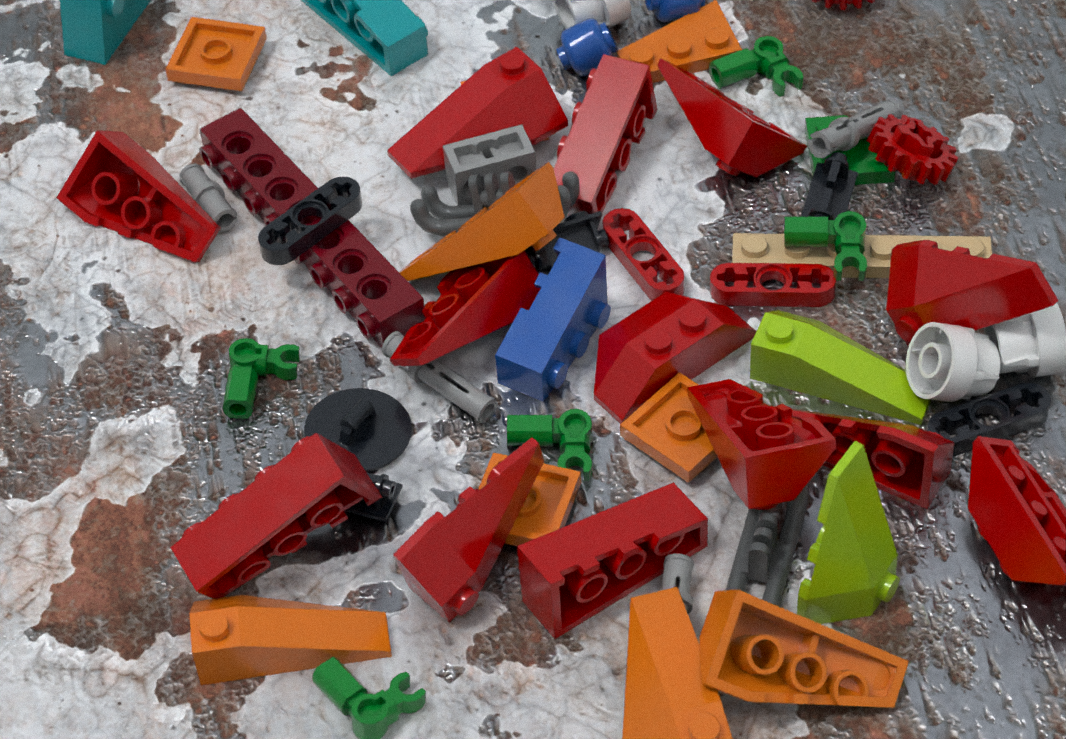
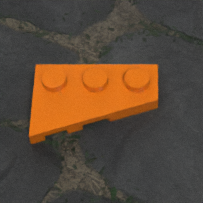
[617,0,742,83]

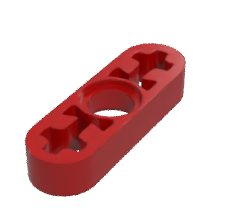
[602,208,684,300]
[710,263,836,307]

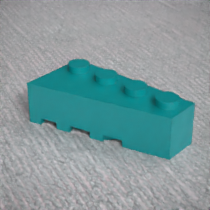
[60,0,151,65]
[301,0,428,76]

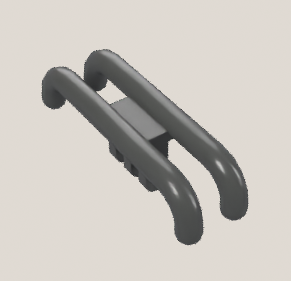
[410,171,580,237]
[725,482,809,607]

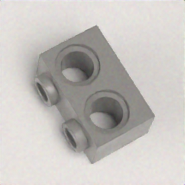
[443,124,536,206]

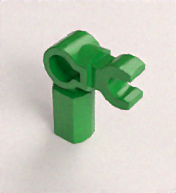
[709,36,804,97]
[784,211,867,281]
[222,338,300,419]
[507,409,592,482]
[312,657,426,739]

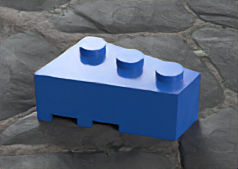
[495,237,611,402]

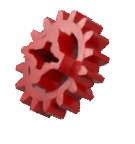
[867,114,959,185]

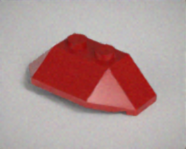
[594,292,756,424]
[968,436,1066,586]

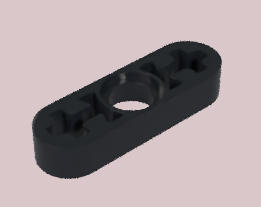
[258,177,362,265]
[927,383,1051,457]

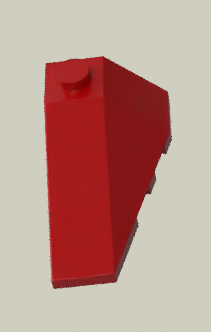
[387,47,568,179]
[657,58,807,177]
[56,130,221,262]
[886,240,1059,346]
[390,251,540,366]
[687,379,836,510]
[773,406,955,509]
[393,438,544,623]

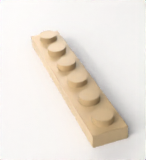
[732,233,992,278]

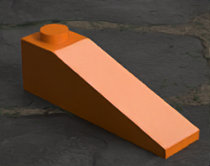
[399,162,565,281]
[622,587,733,739]
[699,589,909,708]
[189,595,392,685]

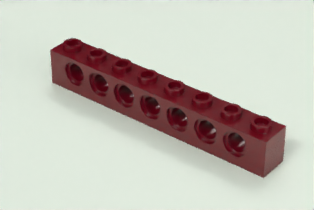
[199,107,426,348]

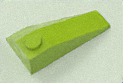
[750,310,931,425]
[797,441,900,624]

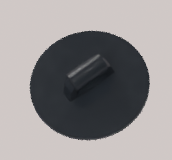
[304,388,412,472]

